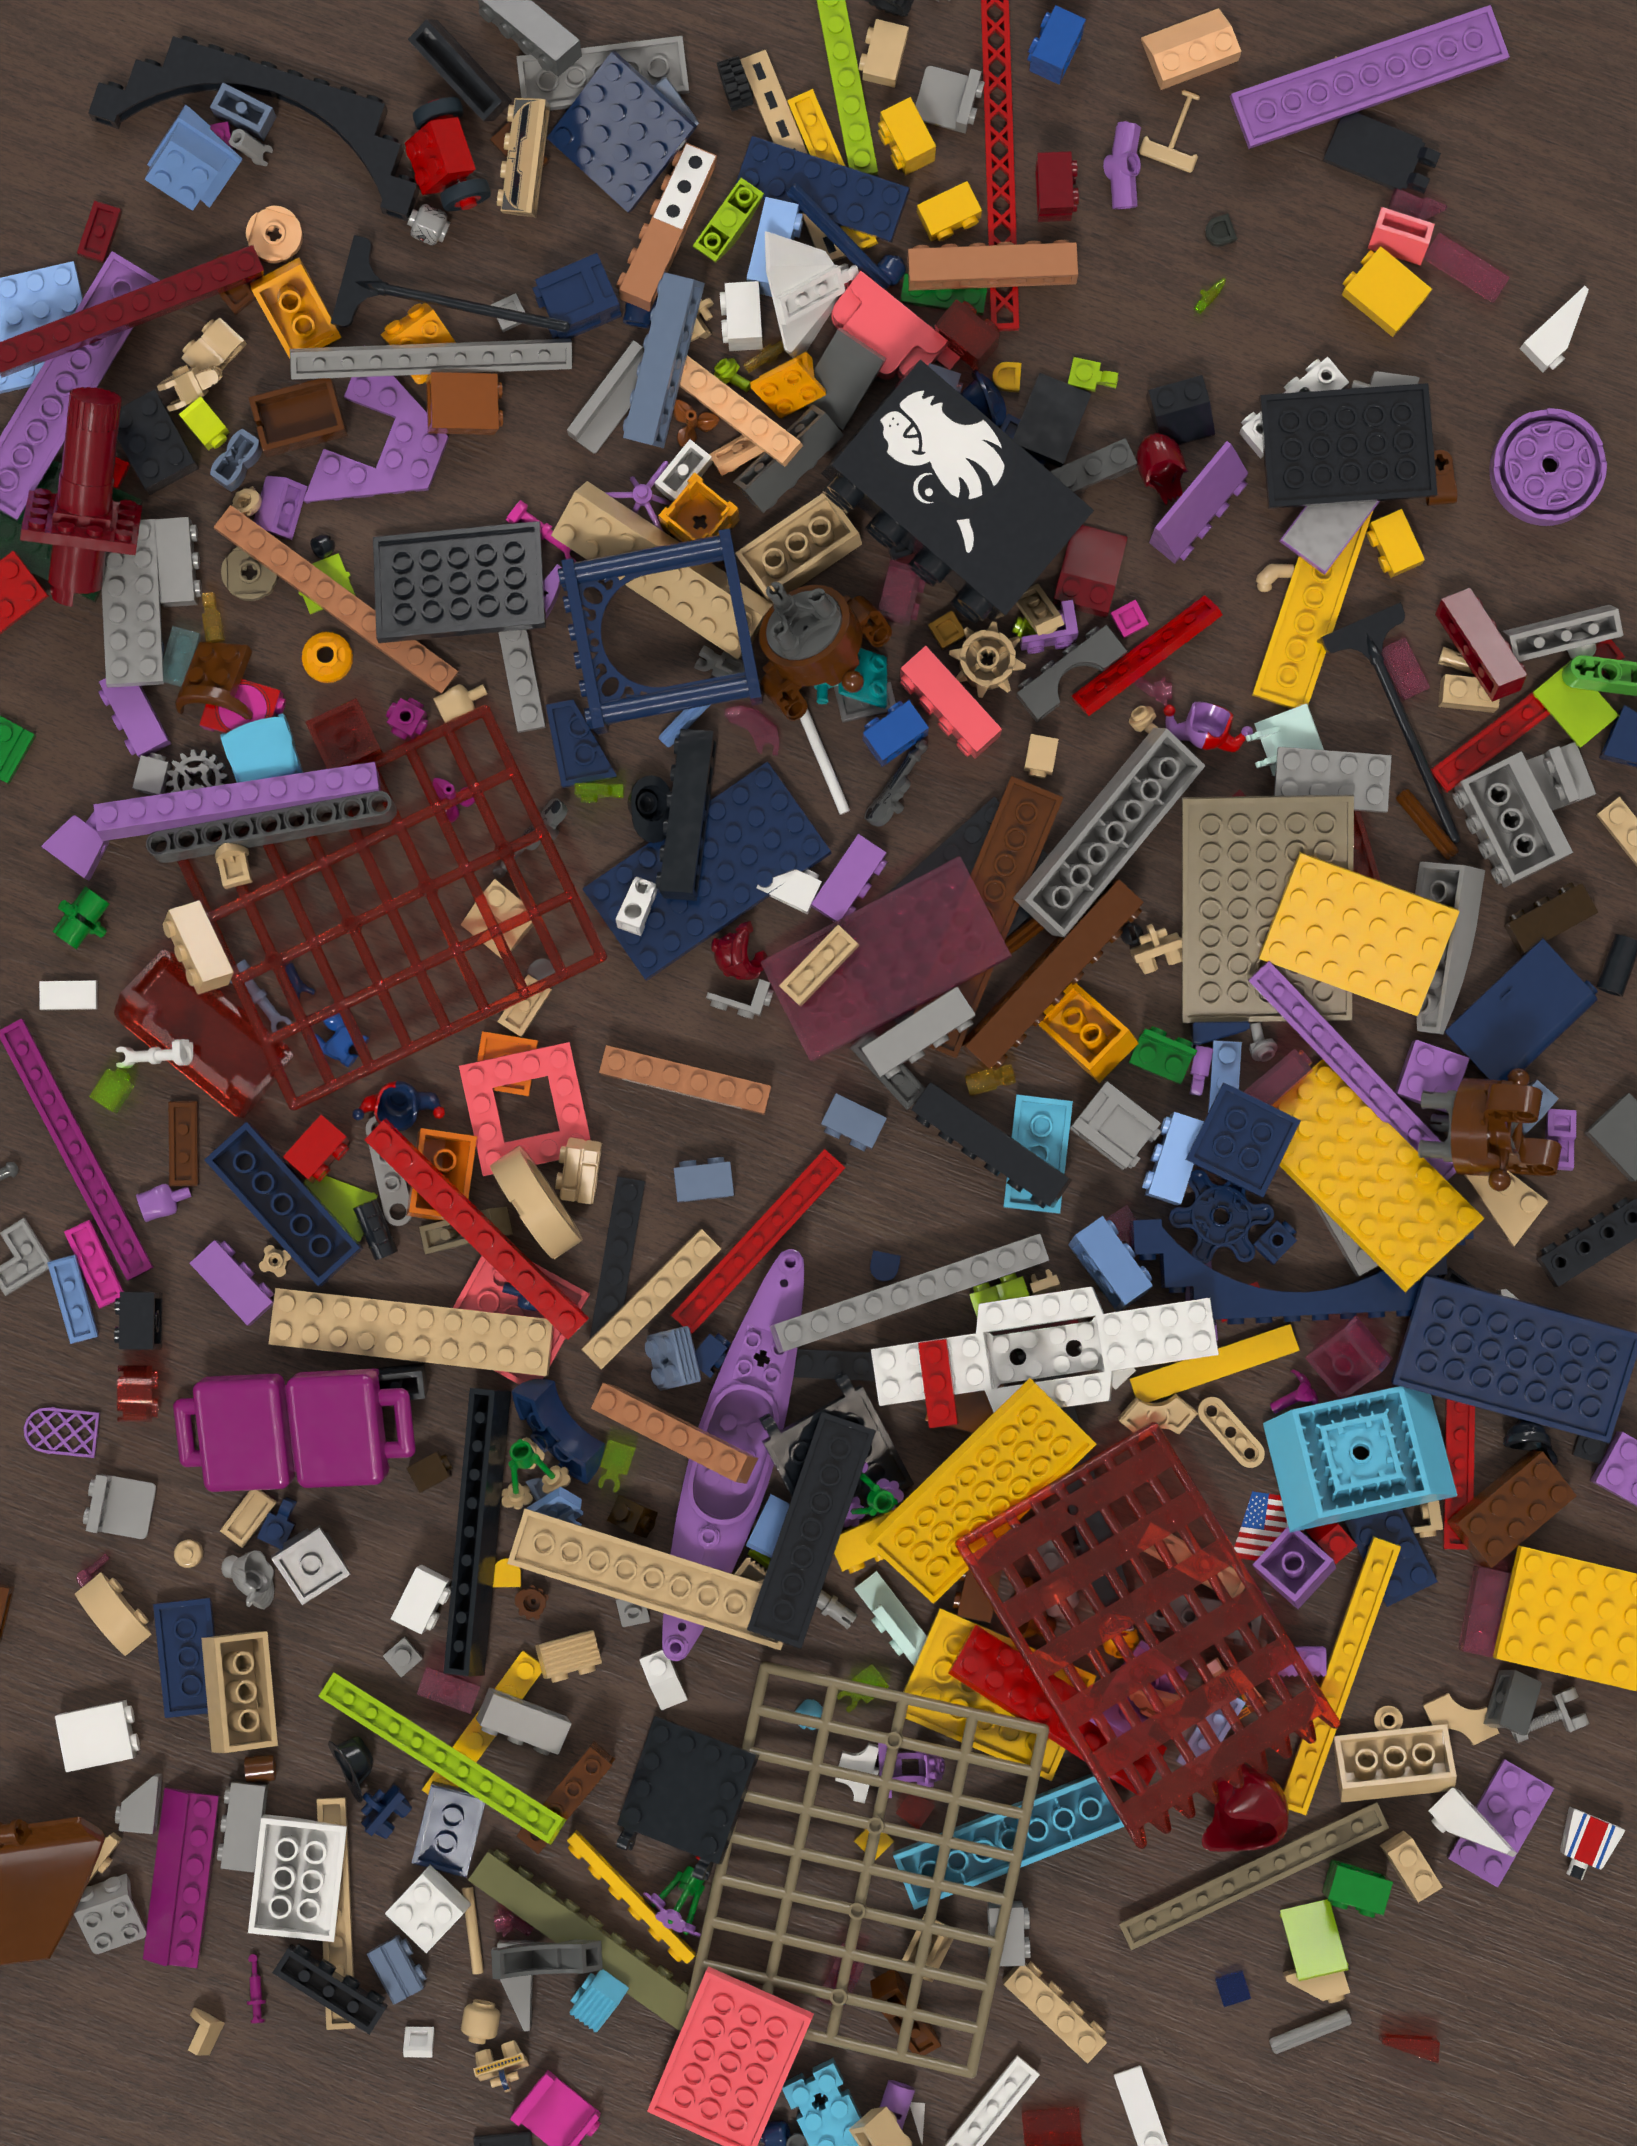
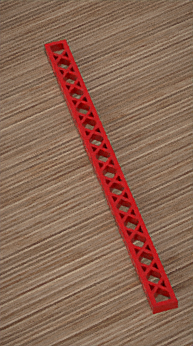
[981,0,1019,332]

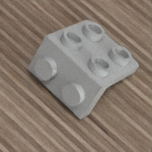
[915,66,985,134]
[83,1474,156,1539]
[74,1874,146,1954]

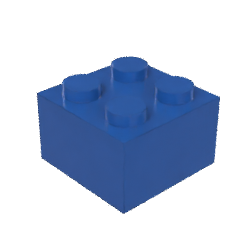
[1027,5,1086,85]
[863,700,929,767]

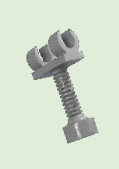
[1511,1686,1590,1743]

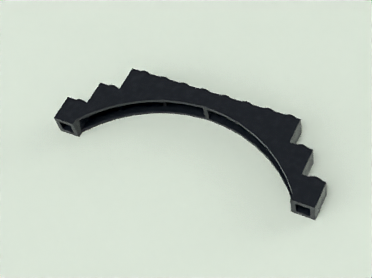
[88,36,419,222]

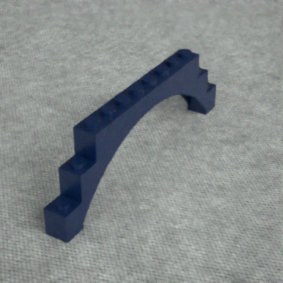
[1130,1219,1474,1325]

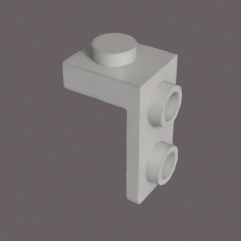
[706,979,774,1019]

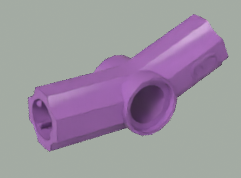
[1103,121,1141,209]

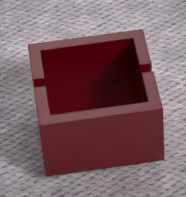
[1035,151,1079,222]

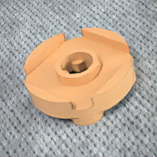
[246,206,303,263]

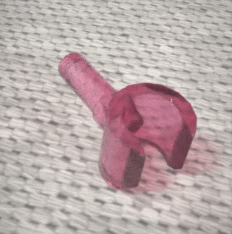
[76,1554,110,1588]

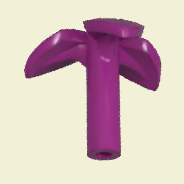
[432,778,480,824]
[1270,1369,1319,1414]

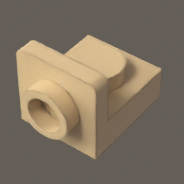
[1411,1500,1443,1538]

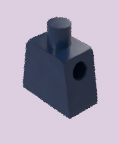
[1599,705,1637,767]

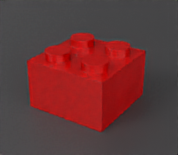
[283,1115,350,1184]

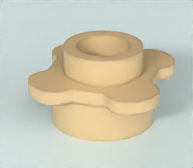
[259,1245,291,1277]

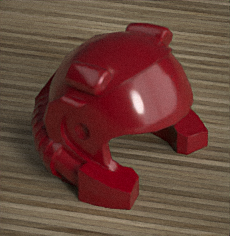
[711,921,767,980]

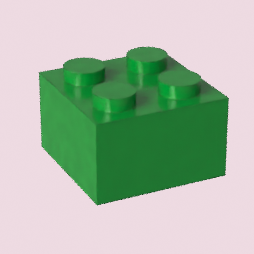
[1322,1859,1393,1918]

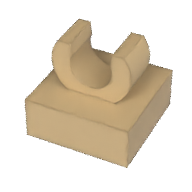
[1030,1269,1062,1296]

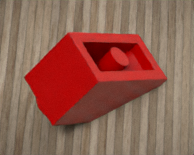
[1304,1523,1357,1564]

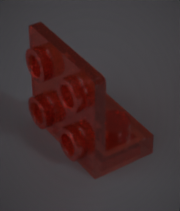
[1021,2106,1084,2146]

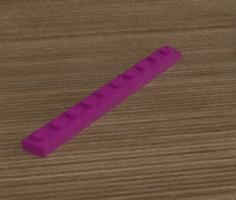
[0,1018,154,1281]

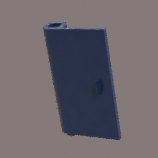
[1444,938,1598,1081]

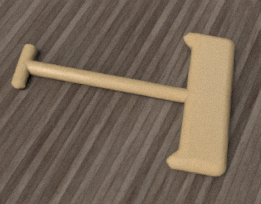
[1139,90,1200,173]

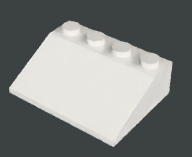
[248,1814,347,1942]

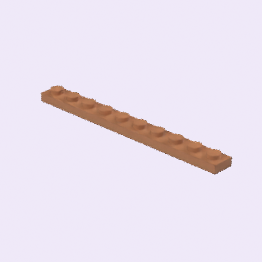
[214,505,458,695]

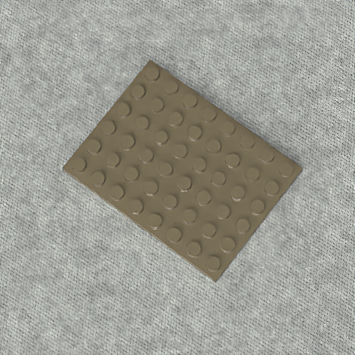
[1182,795,1354,1023]

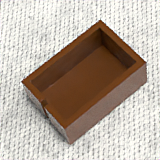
[248,378,348,458]

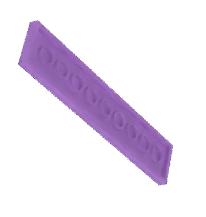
[1230,5,1510,149]
[0,251,160,521]

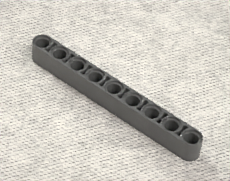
[146,791,397,863]

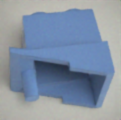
[144,105,242,211]

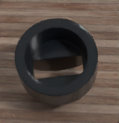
[310,534,335,559]
[1120,922,1143,946]

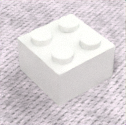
[720,281,763,351]
[391,1565,451,1634]
[385,1865,471,1953]

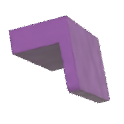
[253,476,308,540]

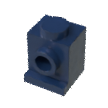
[1252,1221,1297,1265]
[695,1333,731,1378]

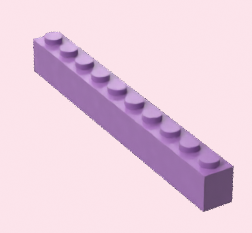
[93,762,381,841]

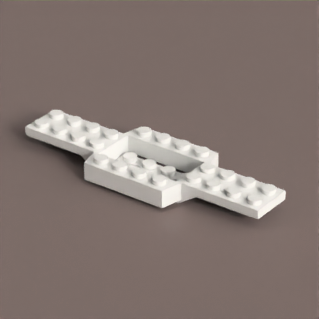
[871,1287,1219,1412]

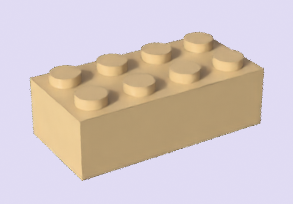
[201,1631,278,1753]

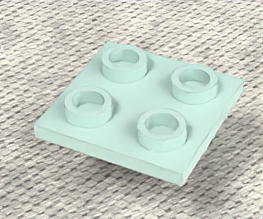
[1245,704,1324,776]

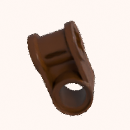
[1425,450,1457,506]

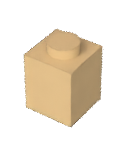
[1024,734,1059,779]

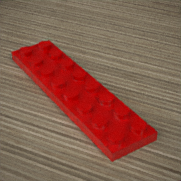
[948,1625,1167,1797]

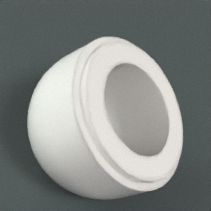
[1567,632,1596,659]

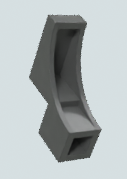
[491,1939,603,1979]

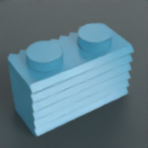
[570,1969,629,2032]

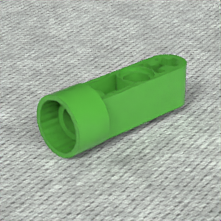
[1562,655,1637,696]

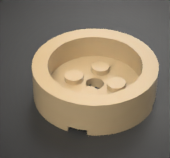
[490,1146,583,1259]

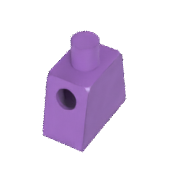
[41,812,110,881]

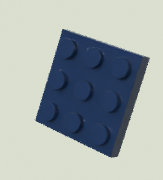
[1185,1083,1301,1198]

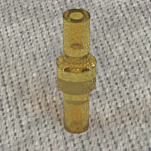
[743,339,785,373]

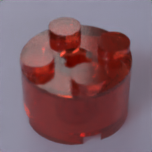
[117,1365,159,1422]

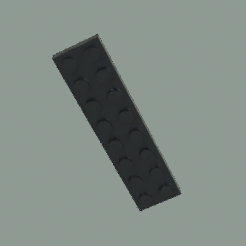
[747,1412,876,1649]

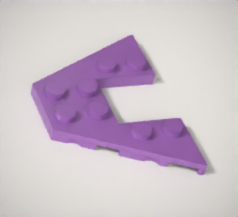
[303,345,449,504]

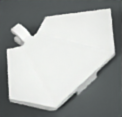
[765,231,859,358]

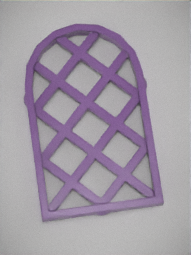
[24,1407,100,1458]

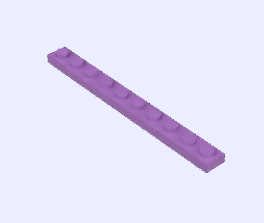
[1248,961,1456,1180]

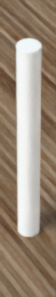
[800,708,850,815]

